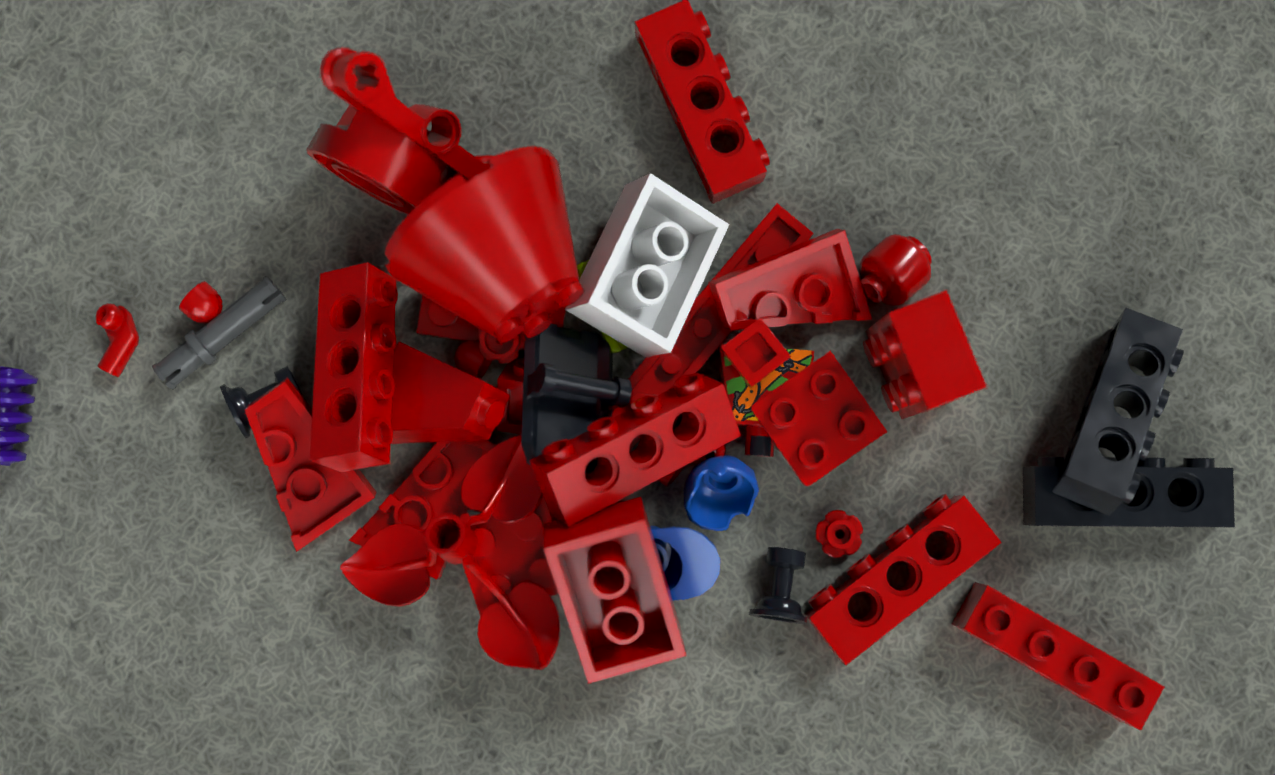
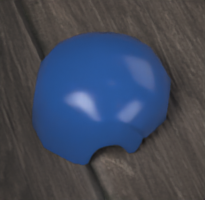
[683,455,759,531]

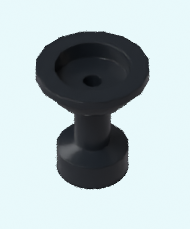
[220,366,303,438]
[749,547,808,624]

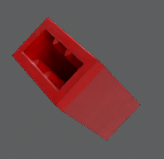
[391,341,511,444]

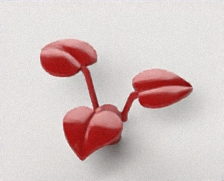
[340,435,560,670]

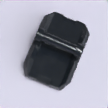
[521,324,632,474]

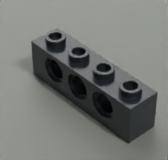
[1052,308,1184,516]
[1023,457,1235,527]

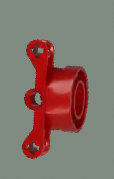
[306,47,493,215]

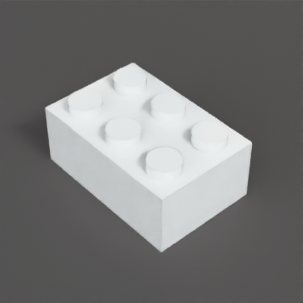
[565,173,729,357]

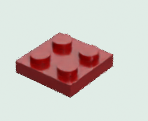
[462,496,559,616]

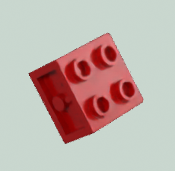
[751,351,888,486]

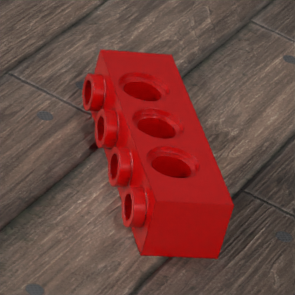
[635,0,770,204]
[310,262,398,472]
[529,373,741,527]
[804,494,1002,665]
[952,582,1165,731]

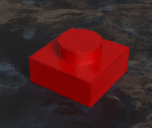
[720,317,791,389]

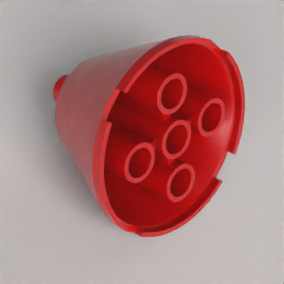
[384,146,585,343]

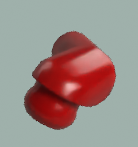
[96,303,139,377]

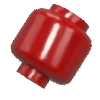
[859,234,932,306]

